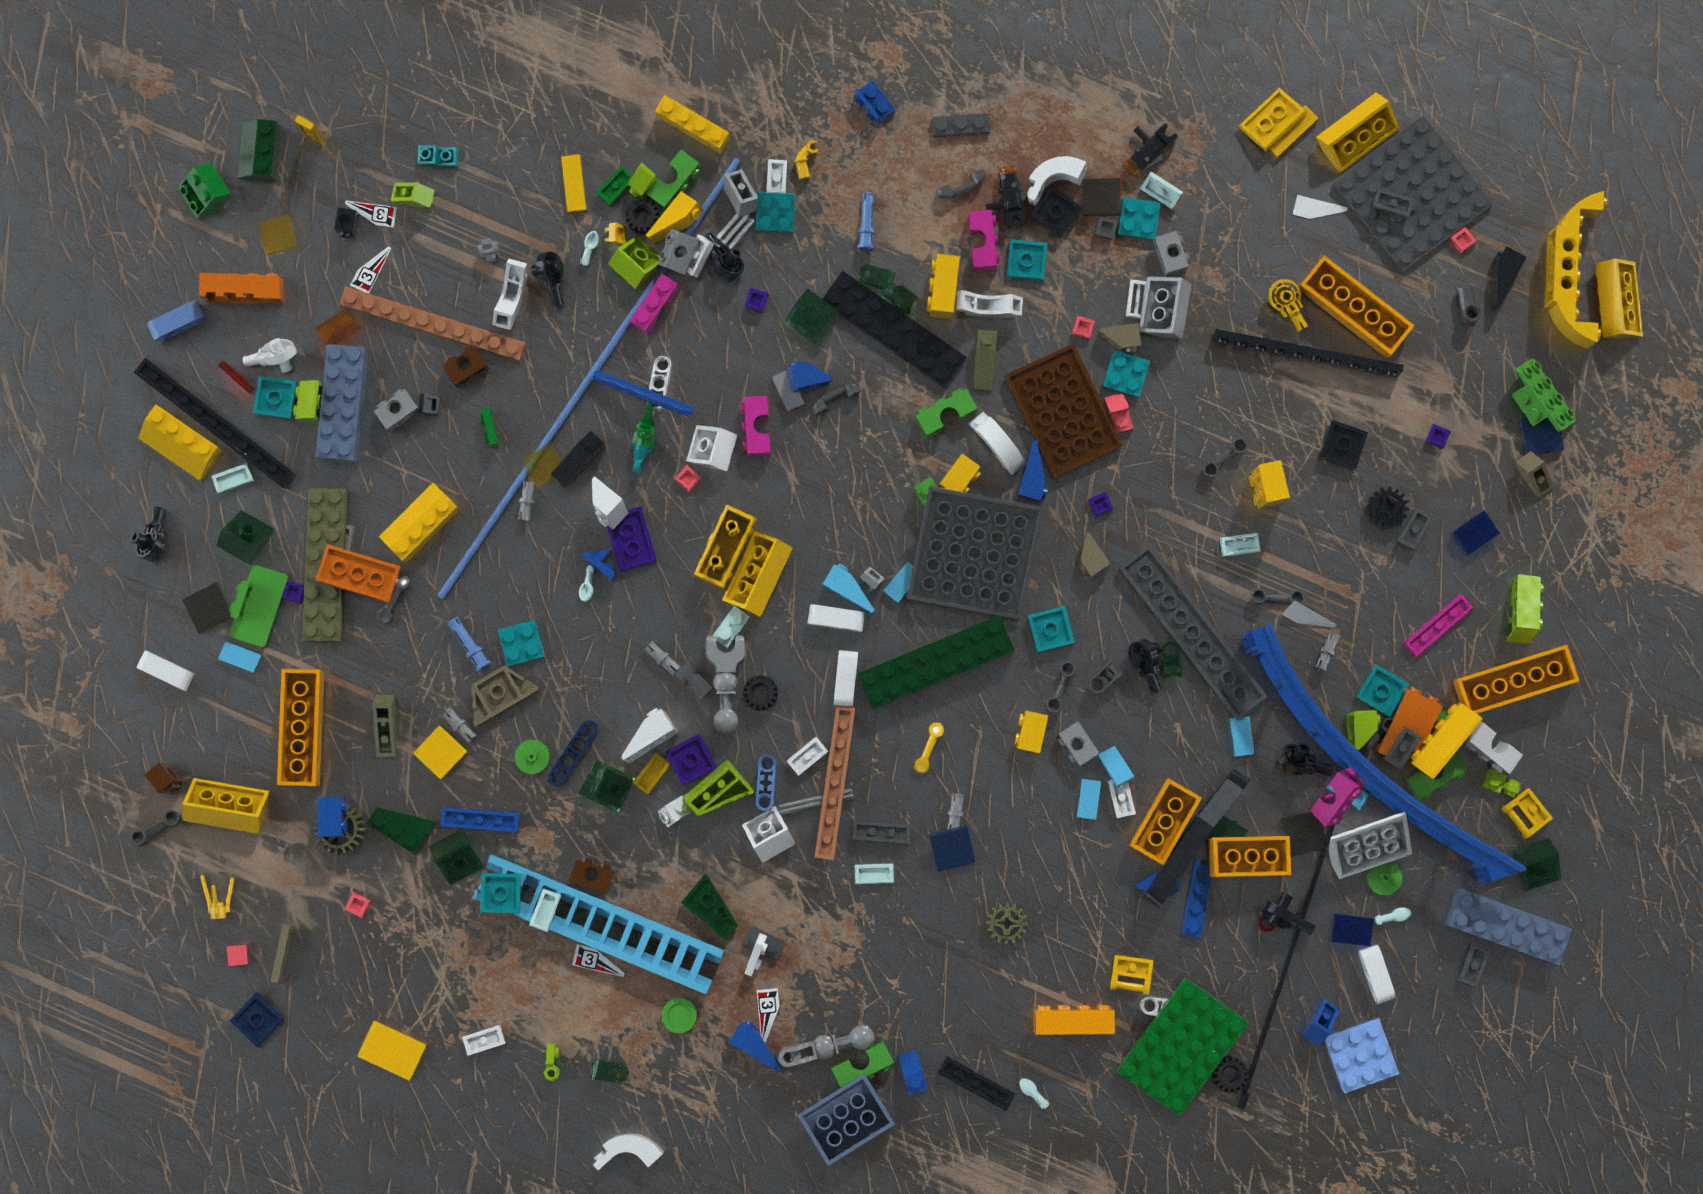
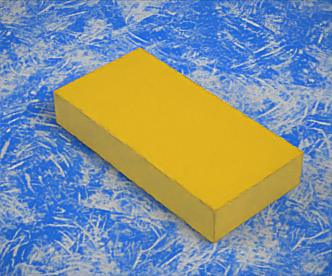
[633,753,672,795]

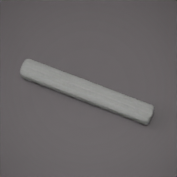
[778,789,854,815]

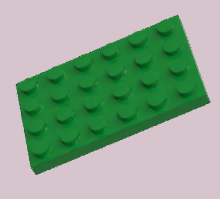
[1116,977,1249,1116]

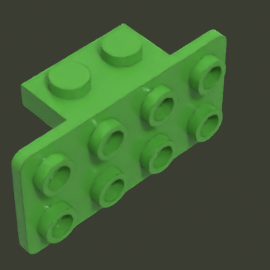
[1512,358,1576,432]
[229,565,289,647]

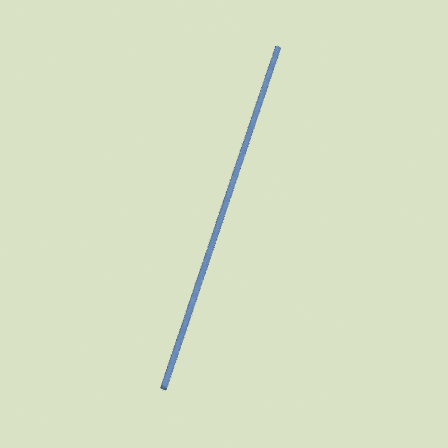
[437,157,741,599]

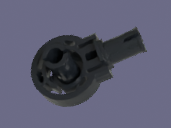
[704,232,744,282]
[531,251,564,306]
[130,506,166,561]
[1128,638,1162,693]
[1278,743,1333,777]
[1261,892,1316,935]

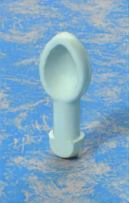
[580,231,599,267]
[579,565,596,602]
[1374,907,1411,925]
[1019,1078,1049,1109]

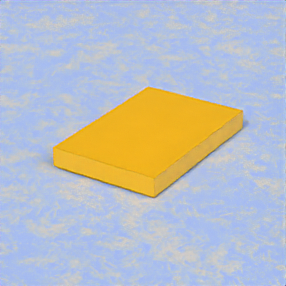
[1239,88,1307,151]
[357,1020,427,1081]

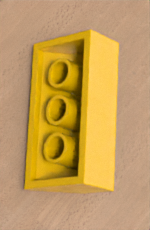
[1316,93,1400,173]
[1595,258,1643,339]
[138,404,223,481]
[379,483,460,563]
[722,531,793,617]
[1409,702,1483,779]
[182,778,269,834]

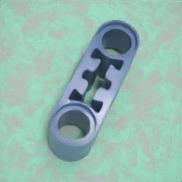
[147,301,205,342]
[756,755,776,811]

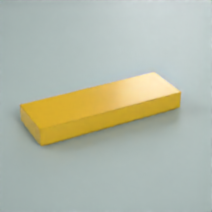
[1269,105,1318,157]
[295,115,325,145]
[561,154,587,213]

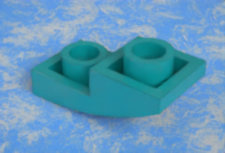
[417,145,459,167]

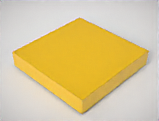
[413,725,468,780]

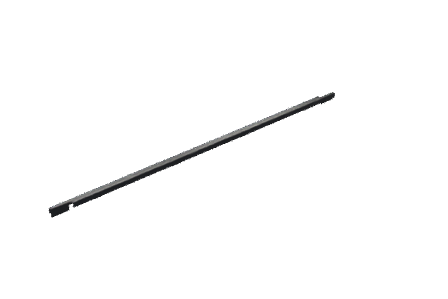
[1237,825,1335,1109]

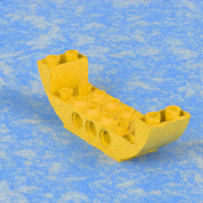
[1544,191,1607,349]

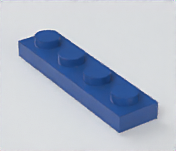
[440,807,520,833]
[1181,858,1212,938]

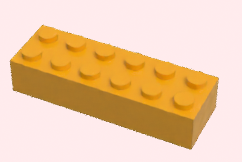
[1299,255,1415,359]
[1453,645,1580,714]
[277,669,325,787]

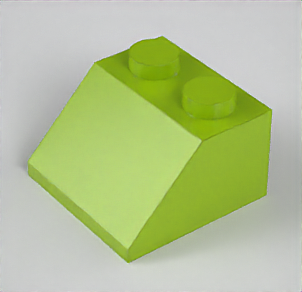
[608,235,660,289]
[293,380,323,424]
[1347,710,1381,750]

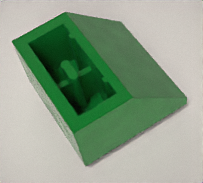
[177,162,231,219]

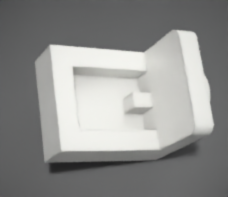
[658,796,692,827]

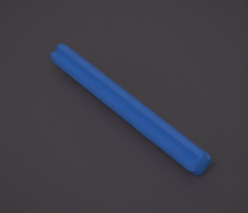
[592,370,694,417]

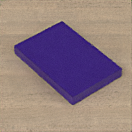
[607,506,657,572]

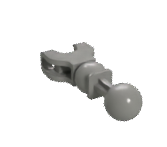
[705,635,745,733]
[776,1025,874,1067]

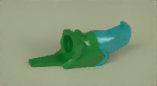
[630,402,655,474]

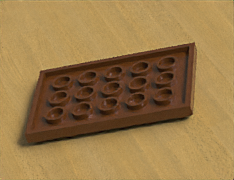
[1004,343,1123,479]

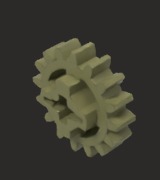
[985,902,1028,944]

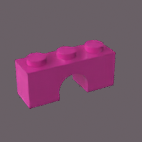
[968,210,1000,271]
[630,274,679,335]
[741,396,771,456]
[1310,768,1365,827]

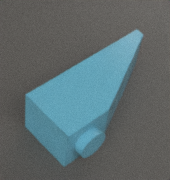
[823,564,874,615]

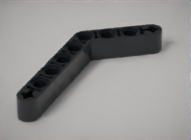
[1143,768,1250,909]

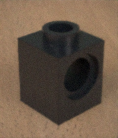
[334,208,360,238]

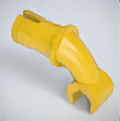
[793,140,819,180]

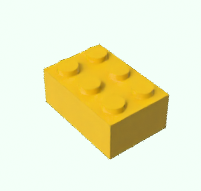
[927,254,960,320]
[1249,460,1290,510]

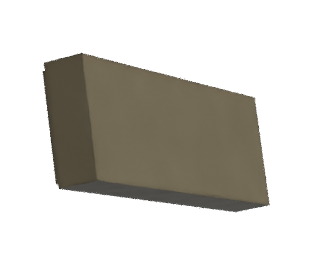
[271,924,294,983]

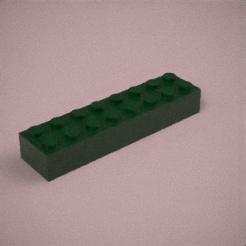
[857,615,1015,710]

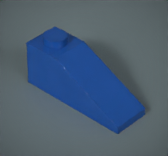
[1017,440,1048,503]
[729,1020,781,1073]

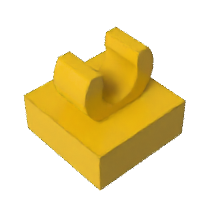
[605,223,627,246]

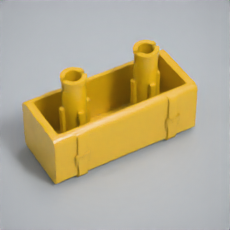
[694,505,757,590]

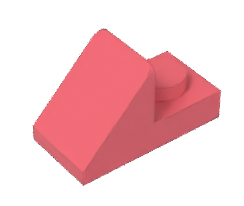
[1104,393,1133,434]

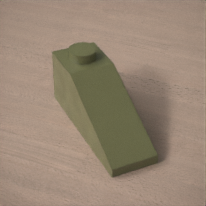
[973,330,997,391]
[372,695,396,757]

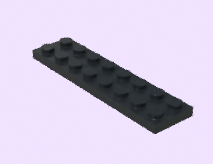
[821,271,967,389]

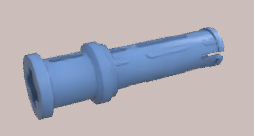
[857,192,875,251]
[447,617,492,672]

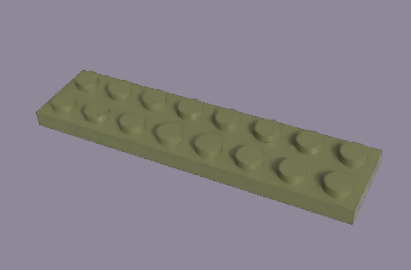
[302,488,348,642]

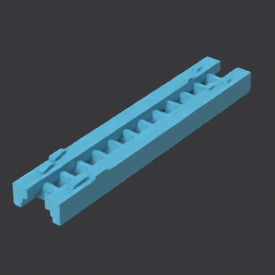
[473,855,725,994]

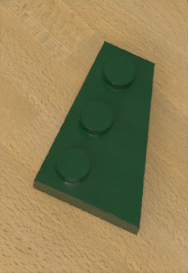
[366,807,436,854]
[681,873,738,940]

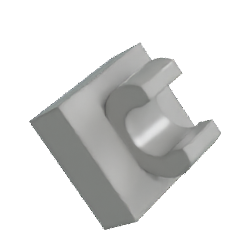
[859,567,885,592]

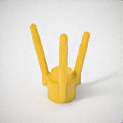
[200,875,234,919]

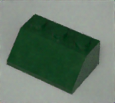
[238,119,281,182]

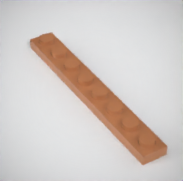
[814,705,856,861]

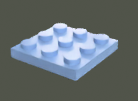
[1324,1018,1399,1093]

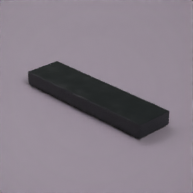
[938,1056,1015,1111]

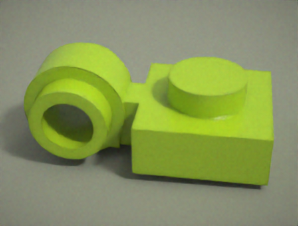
[1481,768,1521,798]
[544,1043,560,1081]

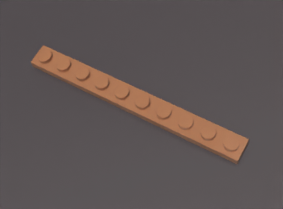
[339,286,526,361]

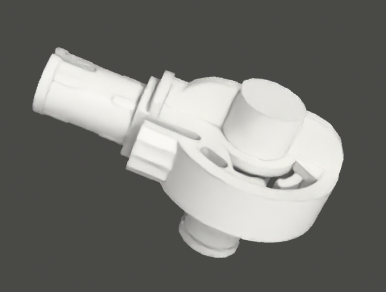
[243,338,297,373]

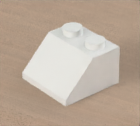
[686,425,737,471]
[592,476,628,529]
[742,806,796,863]

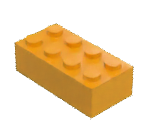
[1128,778,1202,865]
[1208,836,1291,877]
[1033,1005,1115,1035]

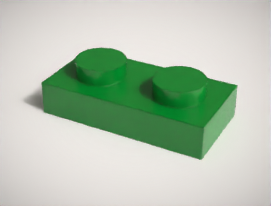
[596,165,633,206]
[479,406,500,448]

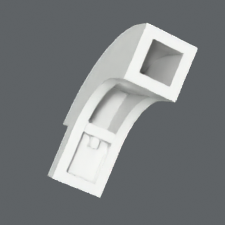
[1027,156,1088,207]
[492,259,527,330]
[956,290,1023,318]
[969,412,1027,475]
[593,1133,664,1170]

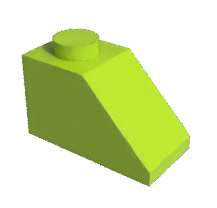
[628,163,657,200]
[391,182,435,208]

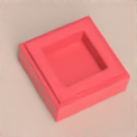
[1449,227,1477,254]
[1072,316,1095,340]
[675,465,702,492]
[344,892,371,918]
[227,945,249,966]

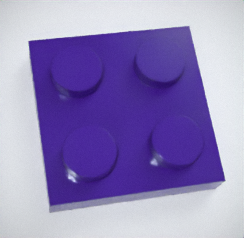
[665,734,717,786]

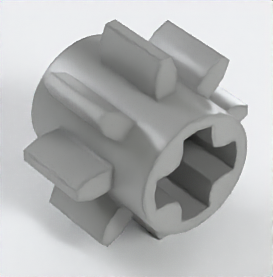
[478,238,500,262]

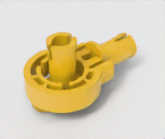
[1268,279,1308,332]

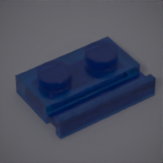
[1452,510,1500,555]
[1331,914,1374,947]

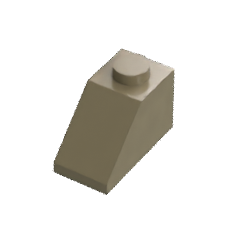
[1099,323,1141,353]
[1516,451,1554,498]
[1079,532,1111,578]

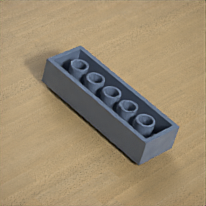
[315,344,369,464]
[1444,889,1572,966]

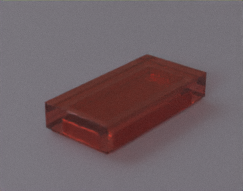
[218,361,254,394]

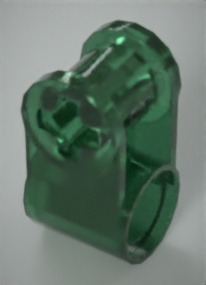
[858,264,896,292]
[882,282,919,314]
[1160,641,1182,679]
[590,1059,629,1083]

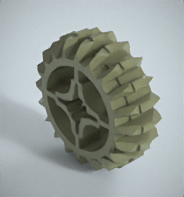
[313,804,366,855]

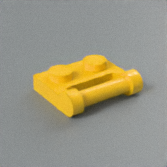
[1501,788,1553,840]
[1110,955,1154,995]

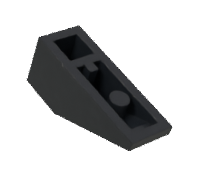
[1493,246,1527,310]
[551,431,605,488]

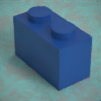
[317,797,348,837]

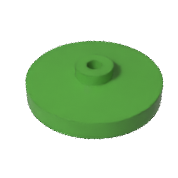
[515,739,550,774]
[1367,862,1402,895]
[662,998,697,1033]

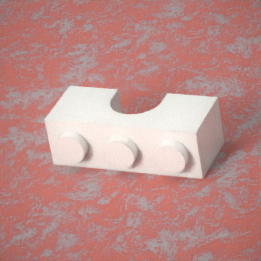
[1464,722,1523,774]

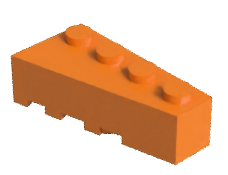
[199,273,284,303]

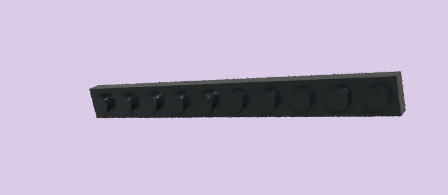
[1212,329,1404,377]
[133,358,295,488]

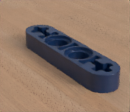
[548,720,598,786]

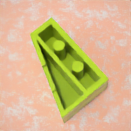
[1507,574,1543,645]
[684,759,755,816]

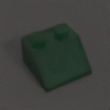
[785,288,838,345]
[216,510,274,565]
[578,759,635,812]
[429,829,484,885]
[1513,837,1561,892]

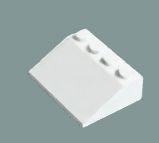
[621,708,678,763]
[1329,812,1412,879]

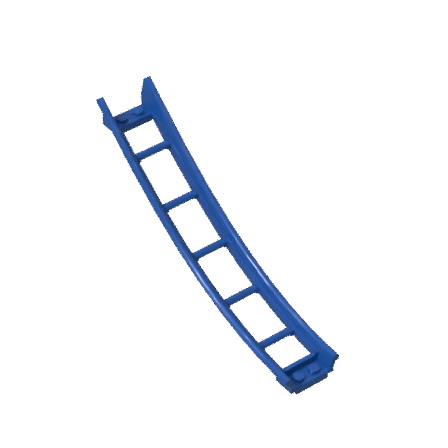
[1241,624,1526,883]

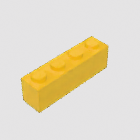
[655,95,730,154]

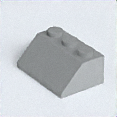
[1139,277,1191,339]

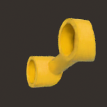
[914,722,944,774]

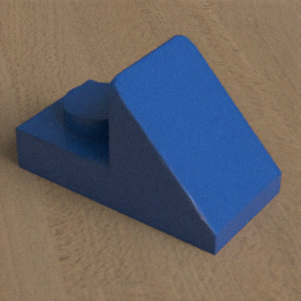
[582,549,617,581]

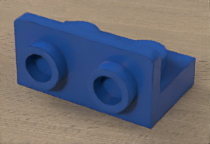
[854,80,895,125]

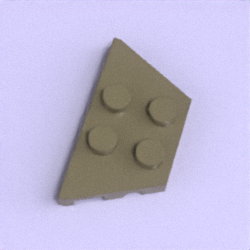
[471,665,540,727]

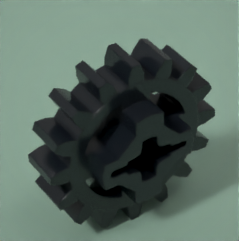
[1366,487,1410,529]

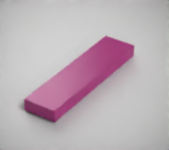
[1403,593,1474,658]

